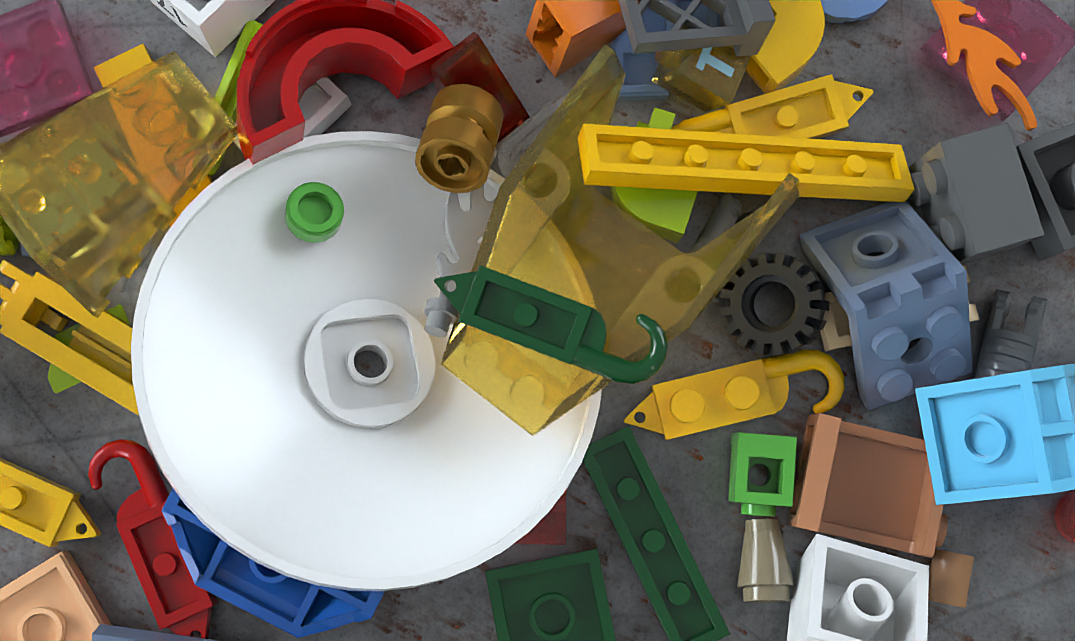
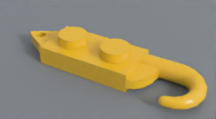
[671,74,873,139]
[623,349,845,440]
[0,458,101,547]

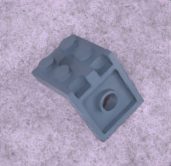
[800,201,973,411]

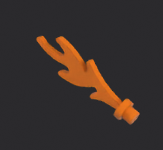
[931,0,1037,131]

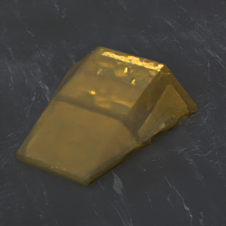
[0,51,238,318]

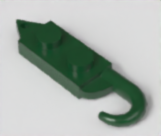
[434,265,668,384]

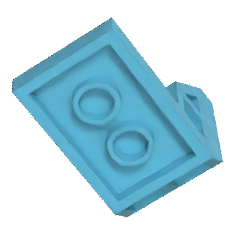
[915,364,1075,505]

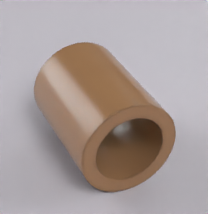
[928,549,974,608]

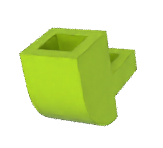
[610,107,698,243]

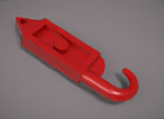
[88,439,218,639]

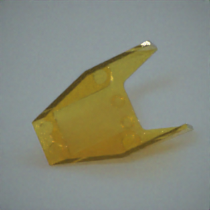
[440,44,799,436]

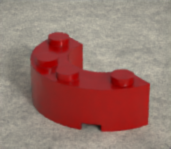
[236,0,454,165]

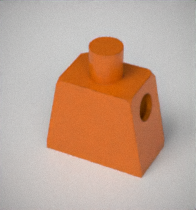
[525,0,640,78]

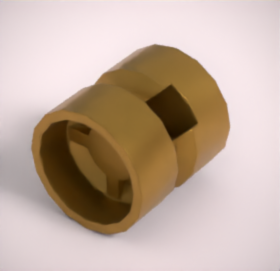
[415,84,504,193]

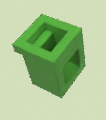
[728,432,797,517]

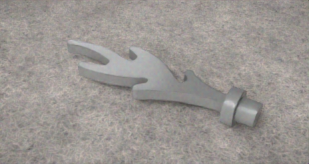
[424,149,511,337]

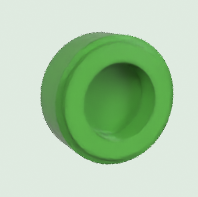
[285,182,344,243]

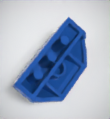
[162,488,385,638]

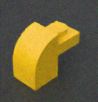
[735,0,825,94]

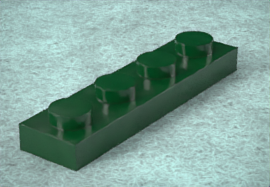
[582,425,730,641]

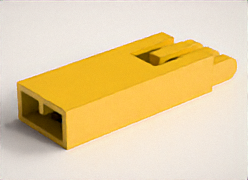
[0,259,139,416]

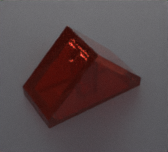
[429,32,530,143]

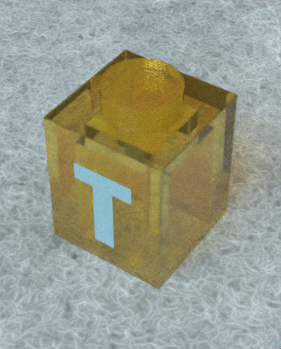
[651,29,751,112]

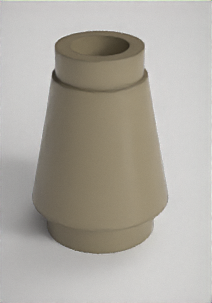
[737,519,795,603]

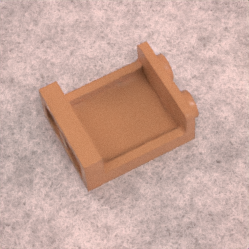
[785,413,948,558]

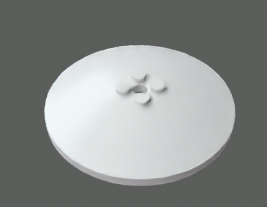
[131,131,603,591]

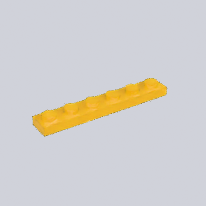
[578,124,915,202]

